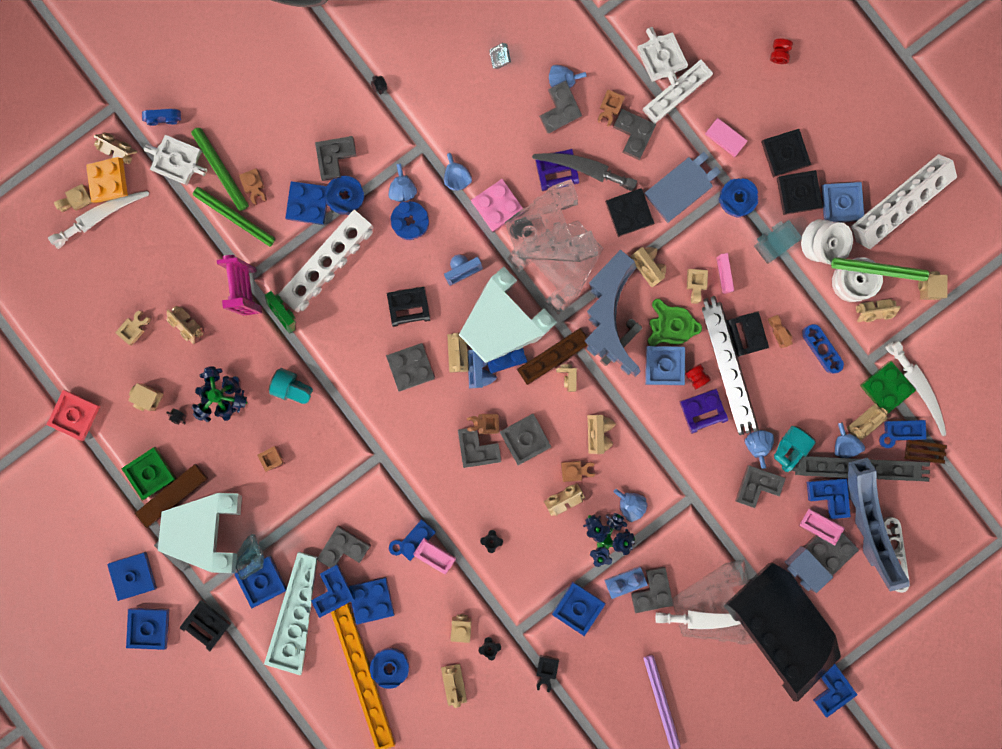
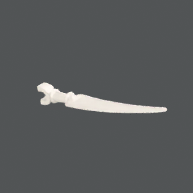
[48,191,149,249]
[885,341,946,436]
[655,610,741,629]

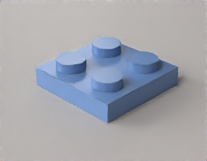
[821,182,864,222]
[645,346,685,385]

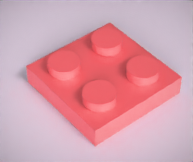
[46,390,100,441]

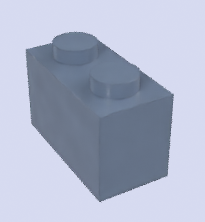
[785,546,833,593]

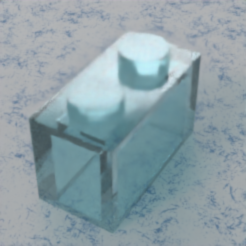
[754,220,802,264]

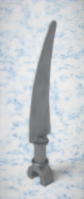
[532,153,637,191]

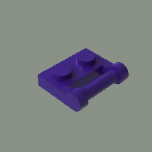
[535,149,579,191]
[680,389,728,434]

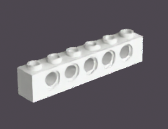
[851,154,957,249]
[278,209,374,312]

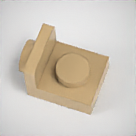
[556,364,577,392]
[451,614,472,643]

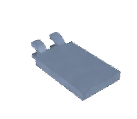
[644,152,721,223]

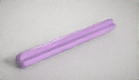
[644,655,680,749]

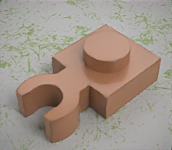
[598,90,625,127]
[239,168,267,205]
[768,315,793,348]
[467,414,499,434]
[561,461,595,482]

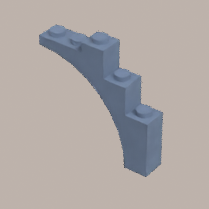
[585,250,641,377]
[848,457,910,592]

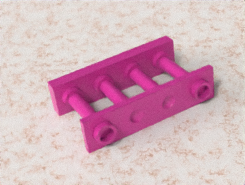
[217,255,262,316]

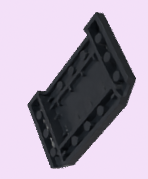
[724,563,841,702]

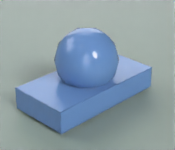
[444,254,483,286]

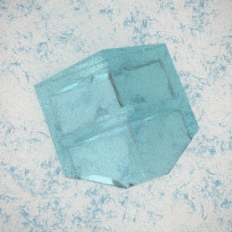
[236,534,264,580]

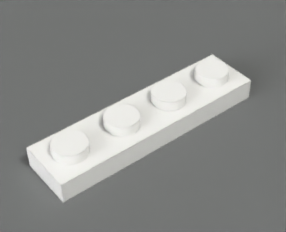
[643,60,713,124]

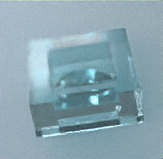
[489,43,511,69]

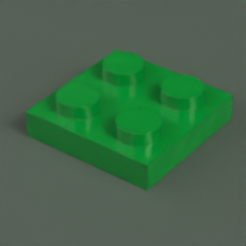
[265,291,296,334]
[860,361,916,413]
[121,447,177,501]

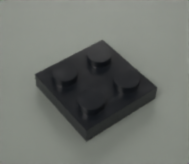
[761,129,811,177]
[777,170,823,215]
[605,188,655,237]

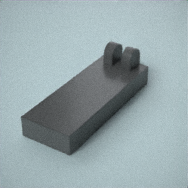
[600,319,643,366]

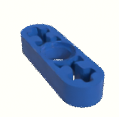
[802,324,844,374]

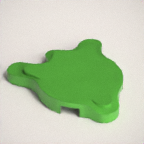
[647,299,702,346]

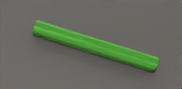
[191,128,248,211]
[193,187,275,247]
[831,257,929,281]

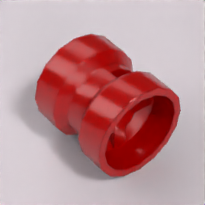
[770,38,793,64]
[685,363,711,390]

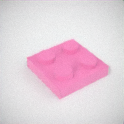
[471,179,524,232]

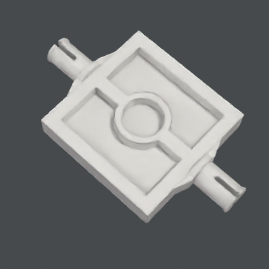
[637,27,688,86]
[144,135,208,186]

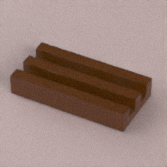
[904,440,947,464]

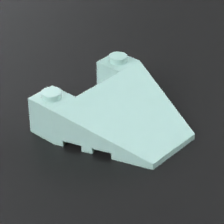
[459,267,557,363]
[158,493,242,573]

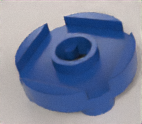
[325,176,364,215]
[718,178,758,218]
[391,201,429,240]
[370,648,409,689]

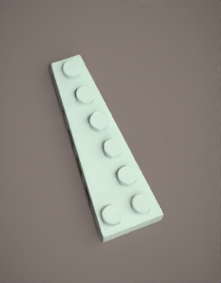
[264,551,318,675]

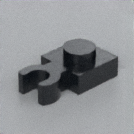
[536,655,559,692]

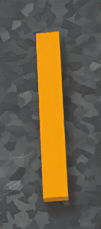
[331,603,396,749]

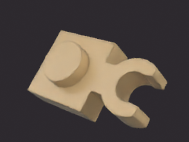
[115,310,151,346]

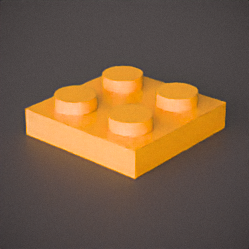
[86,157,128,203]

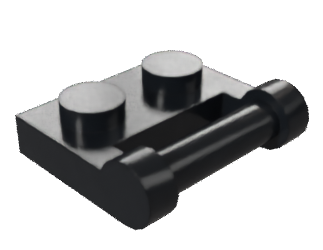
[387,287,431,327]
[727,311,769,357]
[180,600,232,652]

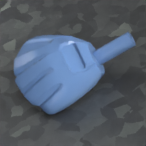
[549,65,587,88]
[444,153,472,191]
[388,163,417,202]
[834,422,865,458]
[745,430,774,469]
[613,489,647,522]

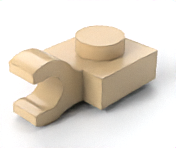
[54,184,93,212]
[687,269,708,304]

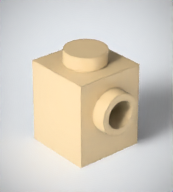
[918,271,948,300]
[128,383,163,411]

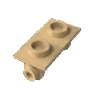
[94,132,138,164]
[856,299,901,322]
[167,305,204,344]
[447,333,468,373]
[847,403,888,441]
[544,484,585,516]
[441,664,467,708]

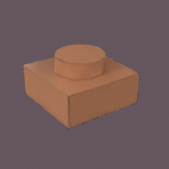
[257,446,284,472]

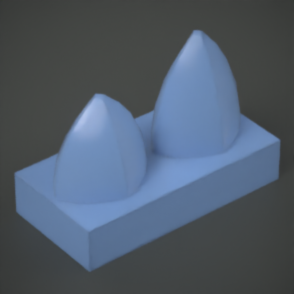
[467,349,497,389]
[604,566,648,599]

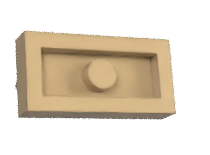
[630,247,666,287]
[587,415,616,454]

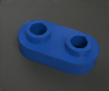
[142,109,181,126]

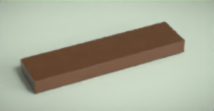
[517,328,588,385]
[135,464,208,528]

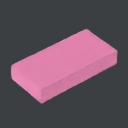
[705,118,747,157]
[716,253,734,294]
[799,509,845,545]
[413,538,456,575]

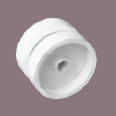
[801,219,853,265]
[832,257,883,302]

